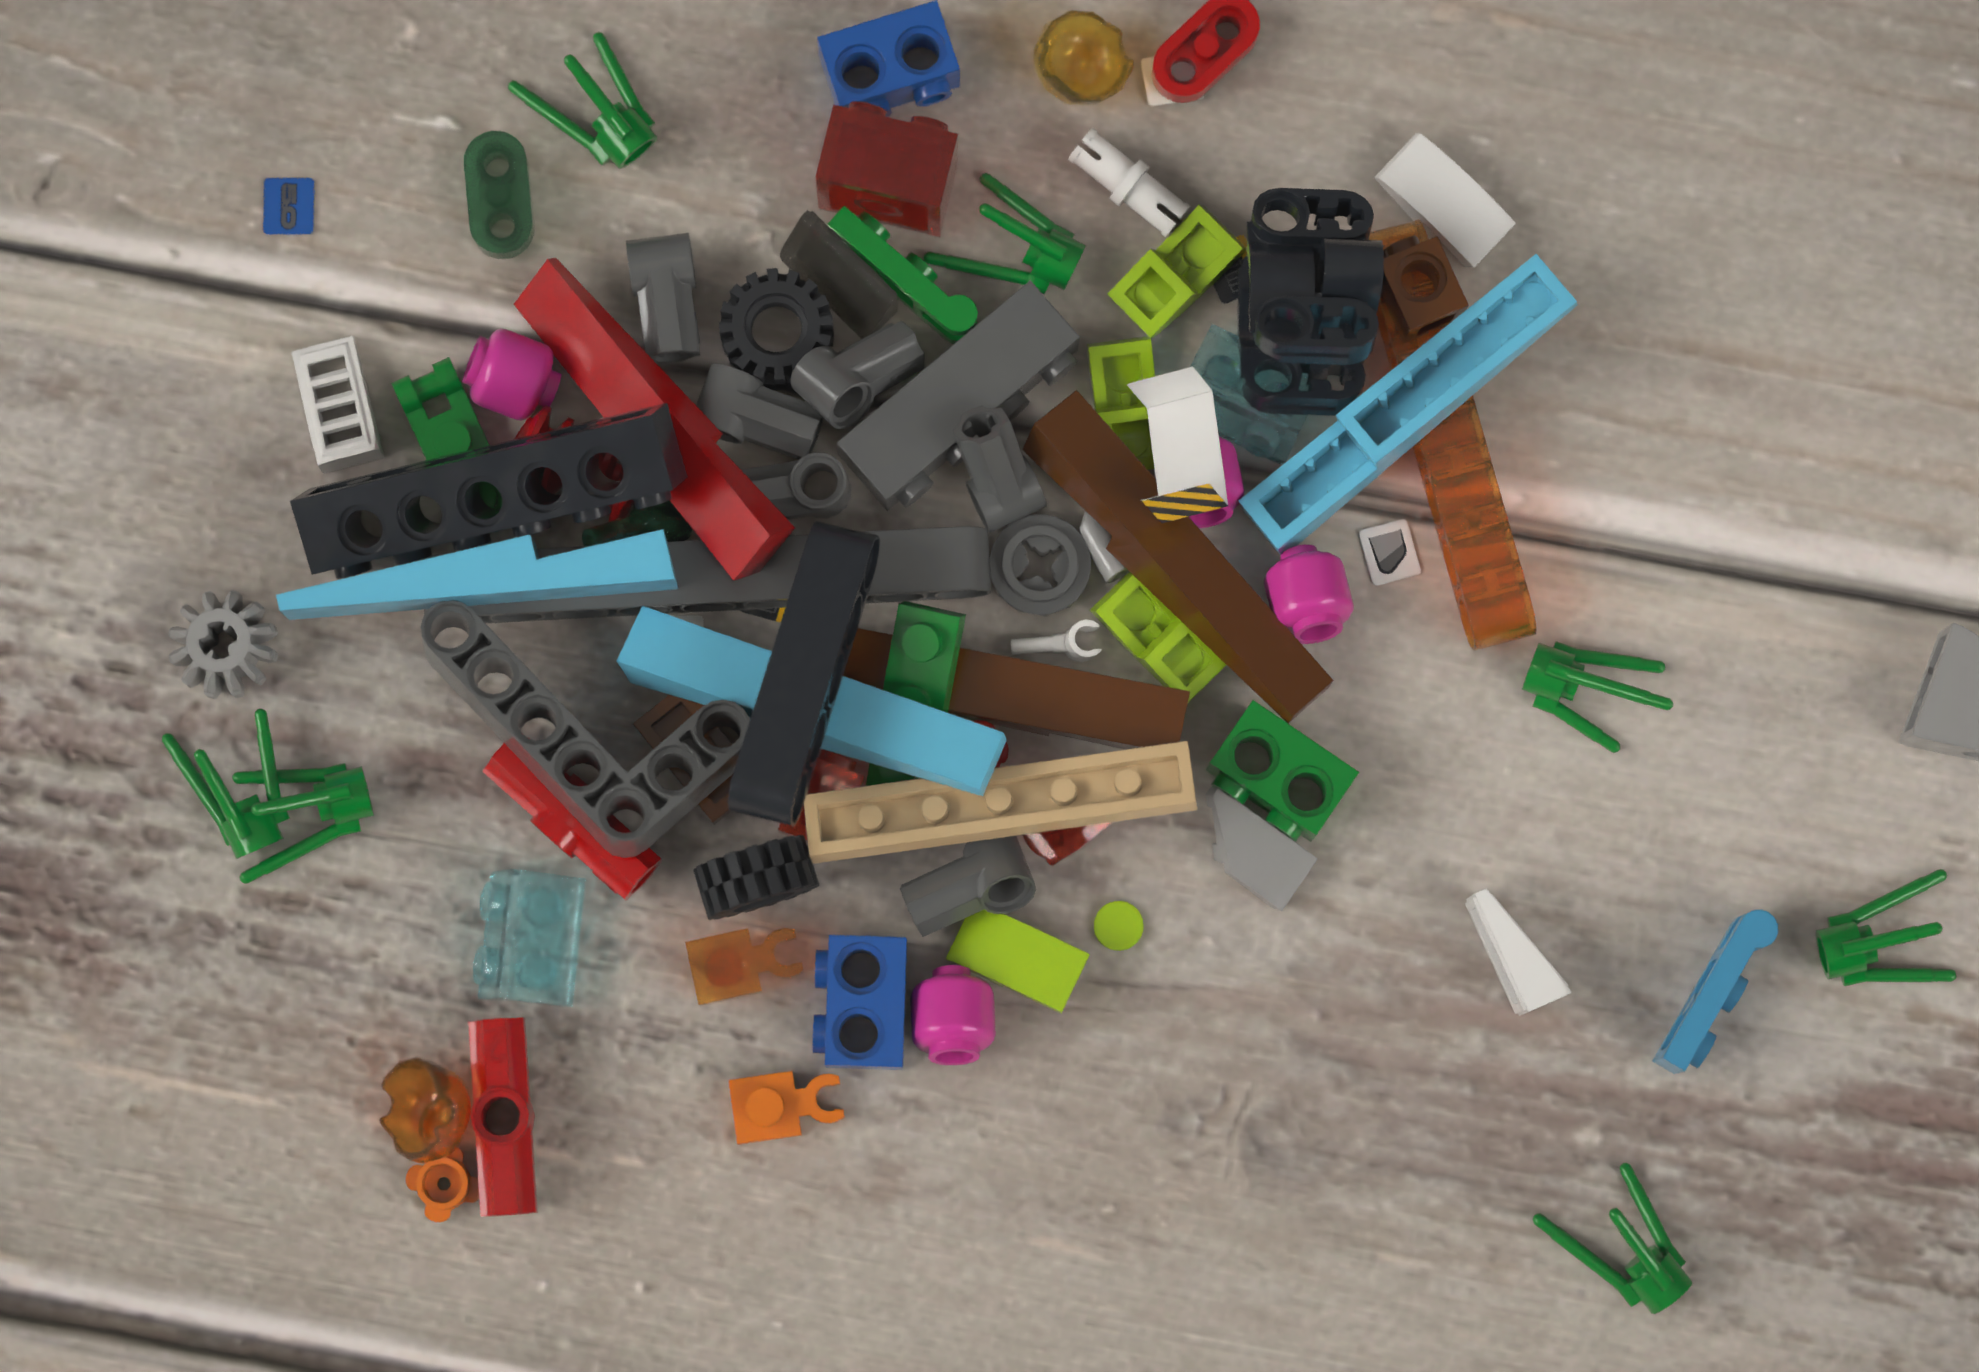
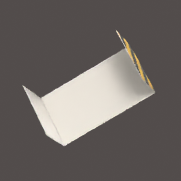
[1127,366,1228,523]

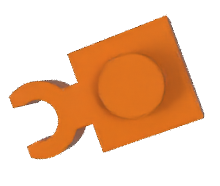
[728,1071,845,1145]

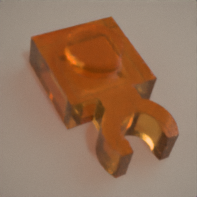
[685,928,804,1007]

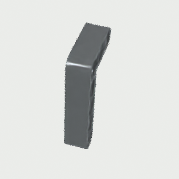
[421,600,750,858]

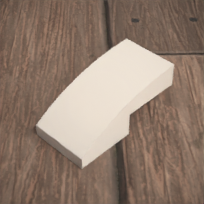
[1374,133,1516,268]

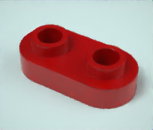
[1152,0,1260,103]

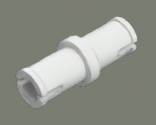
[1068,128,1191,238]

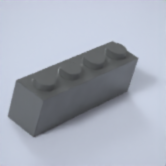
[837,280,1080,511]

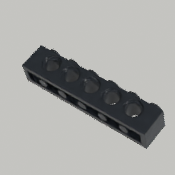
[290,403,688,579]

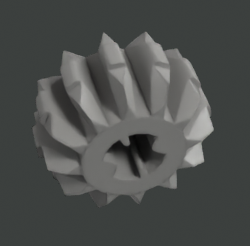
[168,590,278,699]

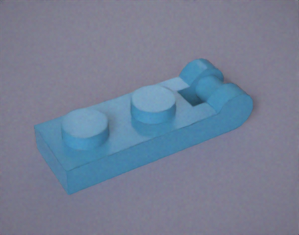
[1652,910,1778,1074]

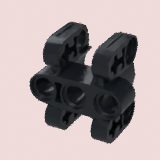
[1237,188,1384,416]

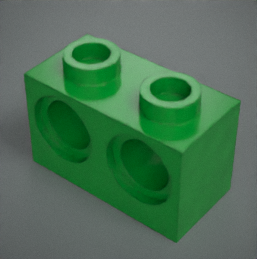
[1206,700,1359,842]

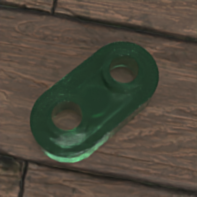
[464,131,535,259]

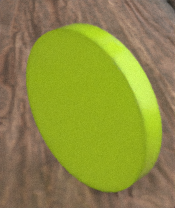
[1094,901,1144,951]

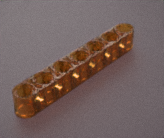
[1369,219,1537,651]

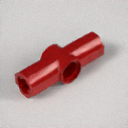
[482,737,663,901]
[468,1017,538,1217]

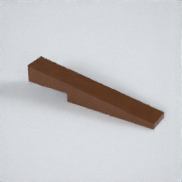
[1022,390,1334,724]
[843,628,1190,750]

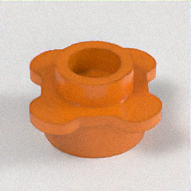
[406,1145,479,1222]

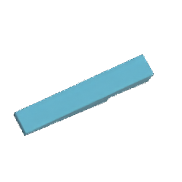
[1238,254,1578,555]
[276,529,679,620]
[617,606,1007,796]

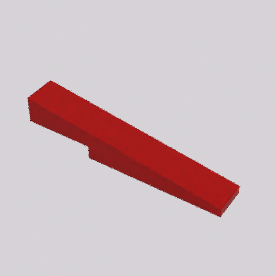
[514,257,795,580]

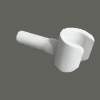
[1011,619,1102,662]

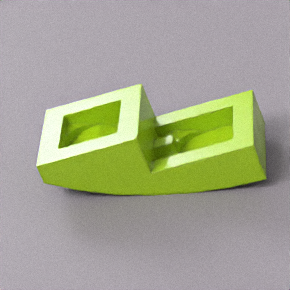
[1107,204,1247,338]
[1087,336,1155,470]
[1090,572,1226,702]
[945,909,1090,1014]

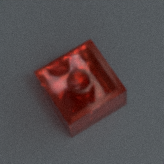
[815,101,958,237]

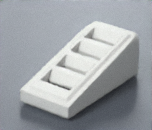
[291,336,385,474]
[1465,888,1572,1016]

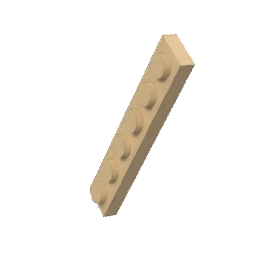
[804,741,1198,864]

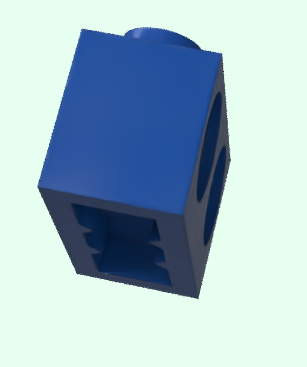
[817,0,960,125]
[813,935,907,1070]

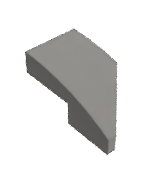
[1206,786,1317,911]

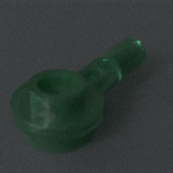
[582,500,693,548]

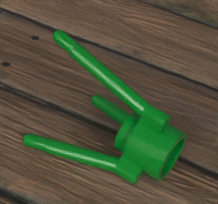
[508,32,657,169]
[923,173,1086,295]
[1522,641,1673,753]
[162,708,290,859]
[232,763,374,884]
[1815,869,1957,987]
[1533,1163,1693,1314]

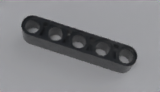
[728,521,880,826]

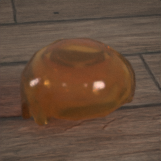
[379,1057,471,1164]

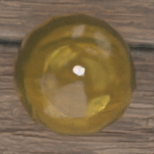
[1033,10,1134,106]

